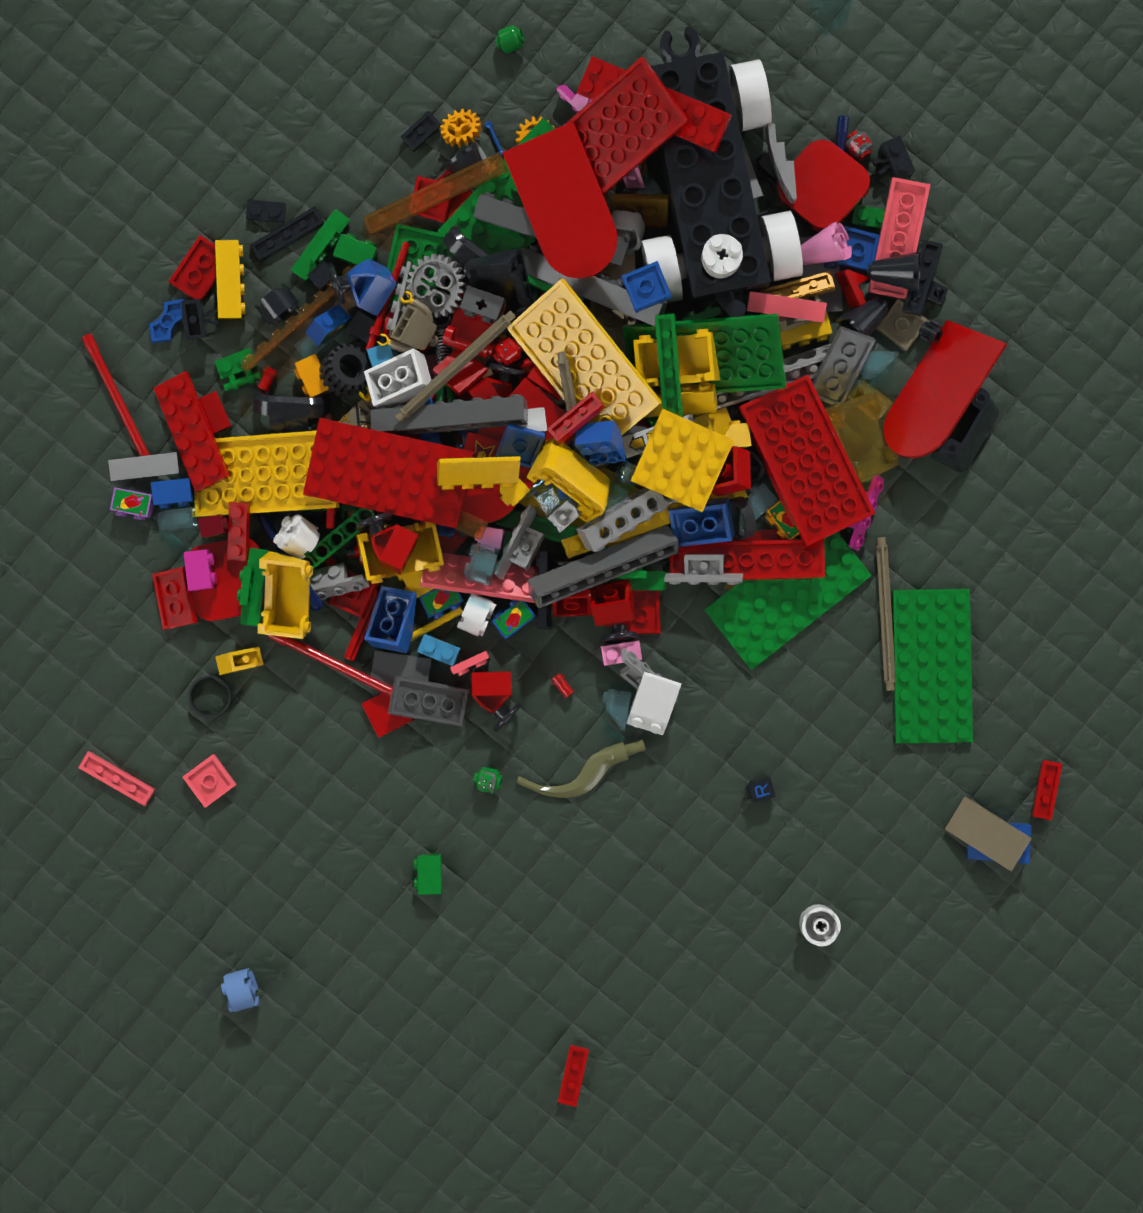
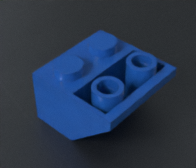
[575,420,626,465]

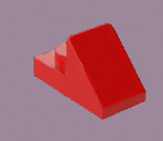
[834,269,869,308]

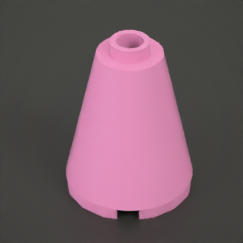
[801,222,852,265]

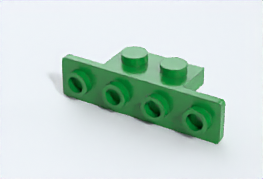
[291,209,350,281]
[237,548,269,626]
[590,567,666,590]

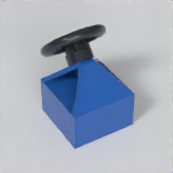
[328,259,397,316]

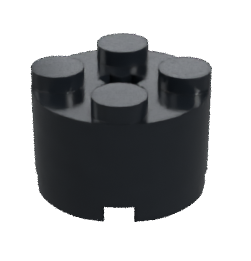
[254,283,299,326]

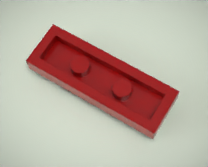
[547,391,606,445]
[227,502,250,561]
[1031,760,1062,820]
[558,1045,589,1107]

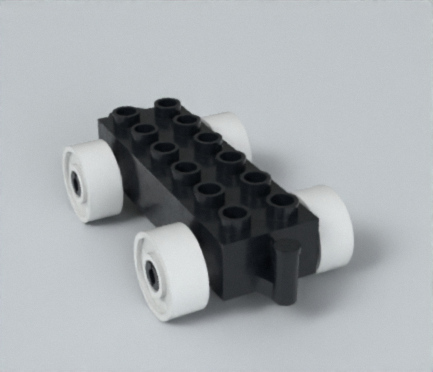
[641,26,803,318]

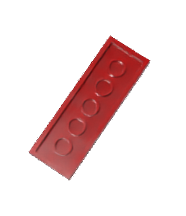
[153,371,230,492]

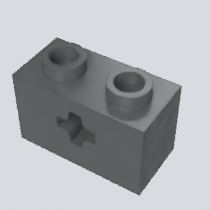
[460,286,506,324]

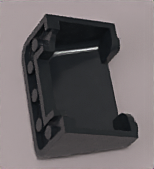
[464,249,534,334]
[930,387,999,472]

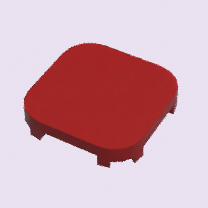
[777,140,870,232]
[191,539,265,621]

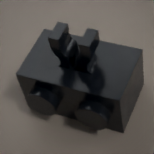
[873,135,915,179]
[181,299,219,340]

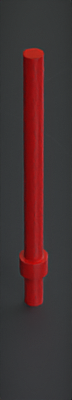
[365,242,410,350]

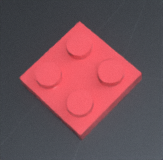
[450,651,490,676]
[182,754,237,808]

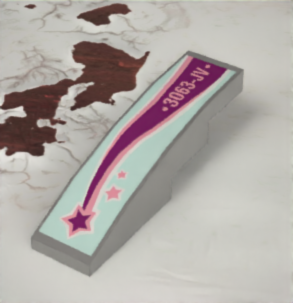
[765,124,797,204]

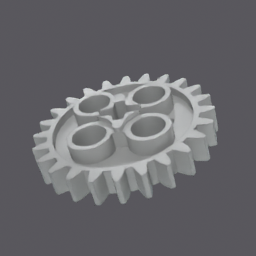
[405,254,467,318]

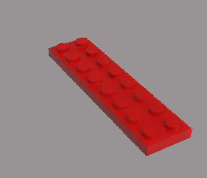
[576,56,732,153]
[670,539,825,580]

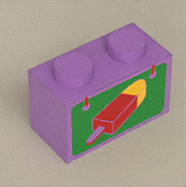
[110,487,154,521]

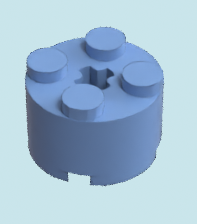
[221,968,259,1012]

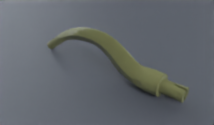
[516,739,646,798]

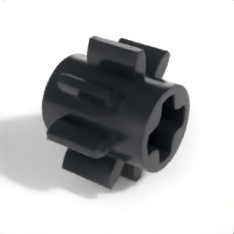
[919,319,943,345]

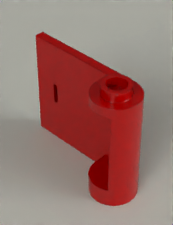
[442,293,507,359]

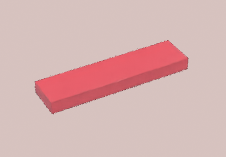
[746,291,827,323]
[79,751,155,806]

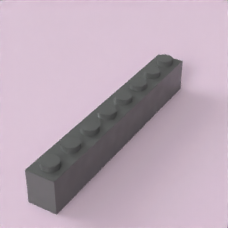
[473,192,628,267]
[522,244,668,326]
[371,394,528,436]
[528,525,678,608]

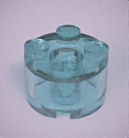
[464,542,500,586]

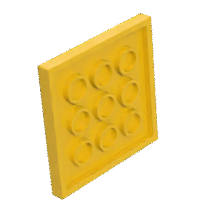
[631,409,734,512]

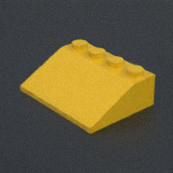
[437,456,520,490]

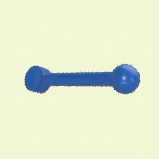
[485,121,504,158]

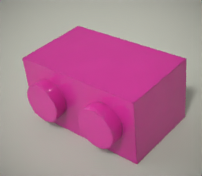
[183,549,217,591]

